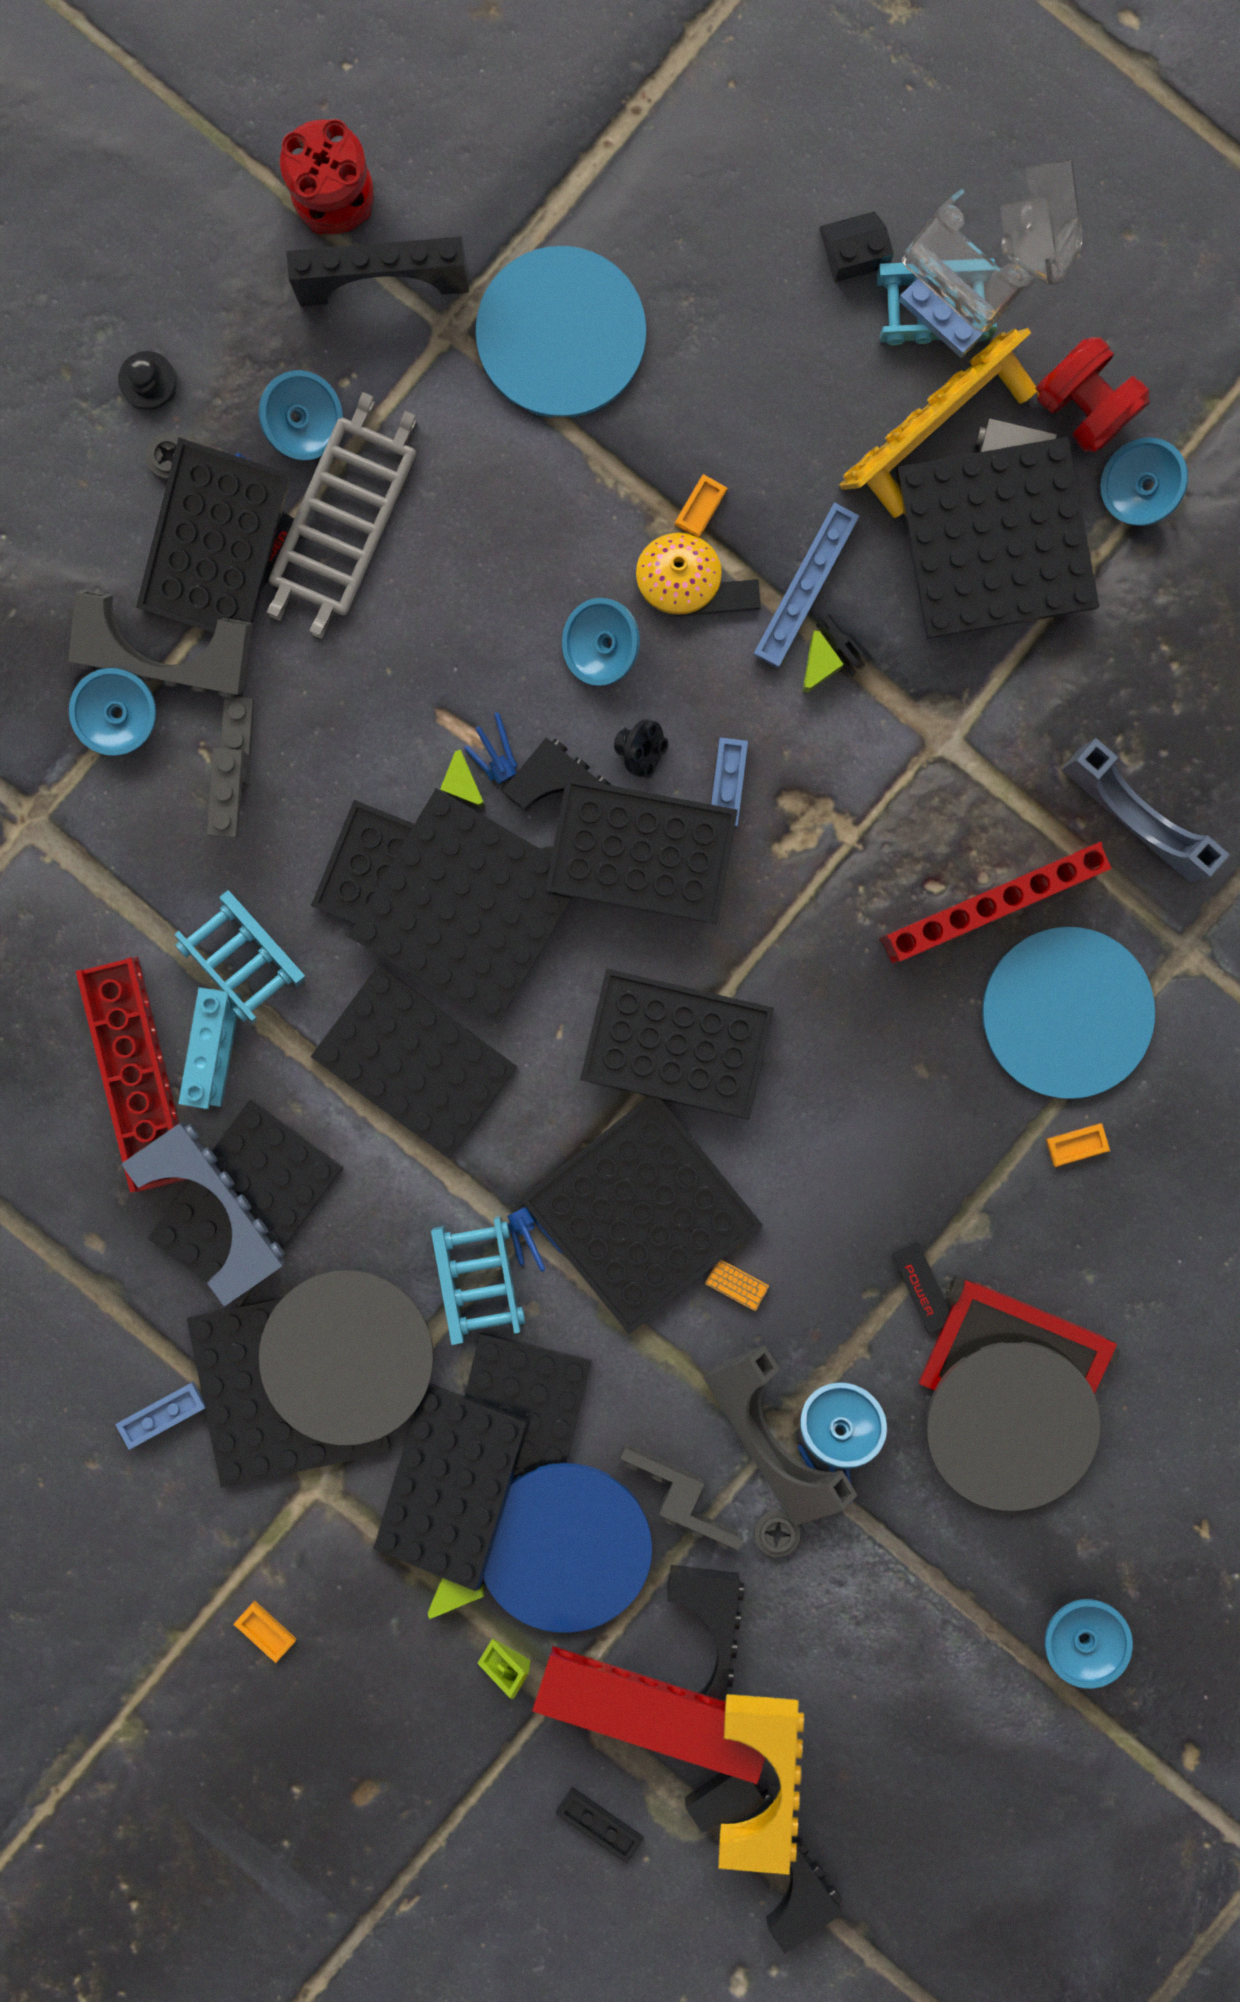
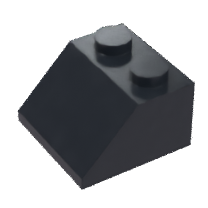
[820,211,894,282]

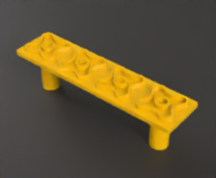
[839,328,1037,518]

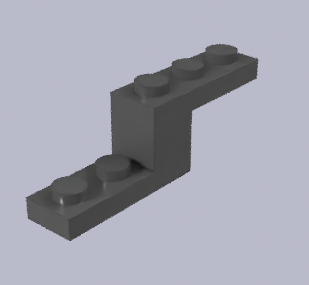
[207,697,255,838]
[620,1443,743,1550]

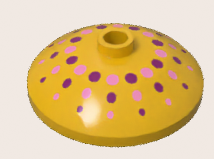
[636,533,722,615]

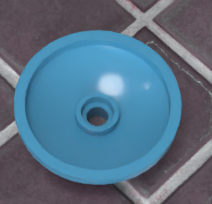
[259,370,343,460]
[1101,437,1188,526]
[562,598,640,686]
[69,668,157,755]
[800,1383,887,1469]
[1044,1599,1133,1689]

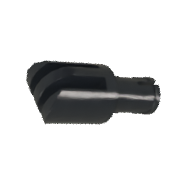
[816,614,874,677]

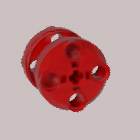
[280,119,374,234]
[1035,337,1151,452]

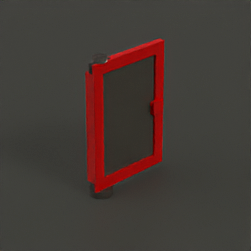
[918,1275,1119,1394]

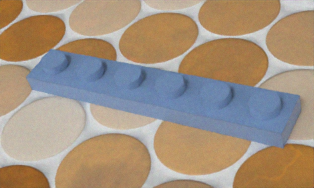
[753,502,859,668]

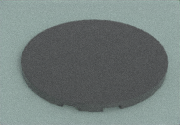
[259,1269,434,1445]
[926,1342,1101,1511]

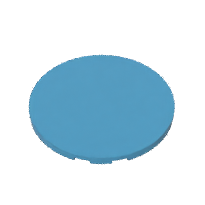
[476,246,646,418]
[982,927,1155,1099]

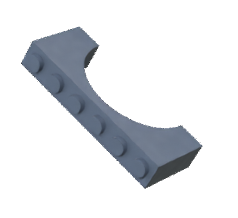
[1061,738,1230,883]
[121,1121,285,1307]

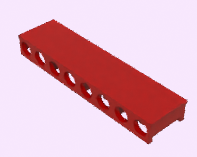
[879,842,1112,963]
[75,957,187,1193]
[532,1646,766,1784]

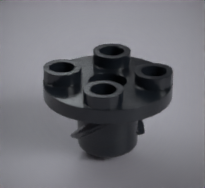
[118,351,177,410]
[614,719,668,778]

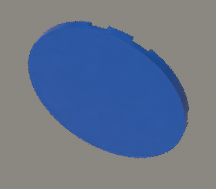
[483,1463,652,1633]

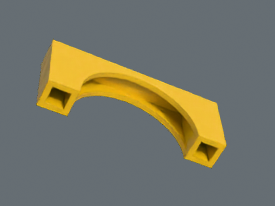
[719,1694,804,1875]

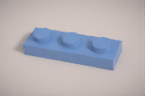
[899,276,983,358]
[711,737,748,827]
[115,1381,206,1450]

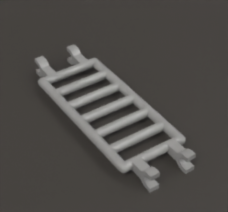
[267,392,417,640]

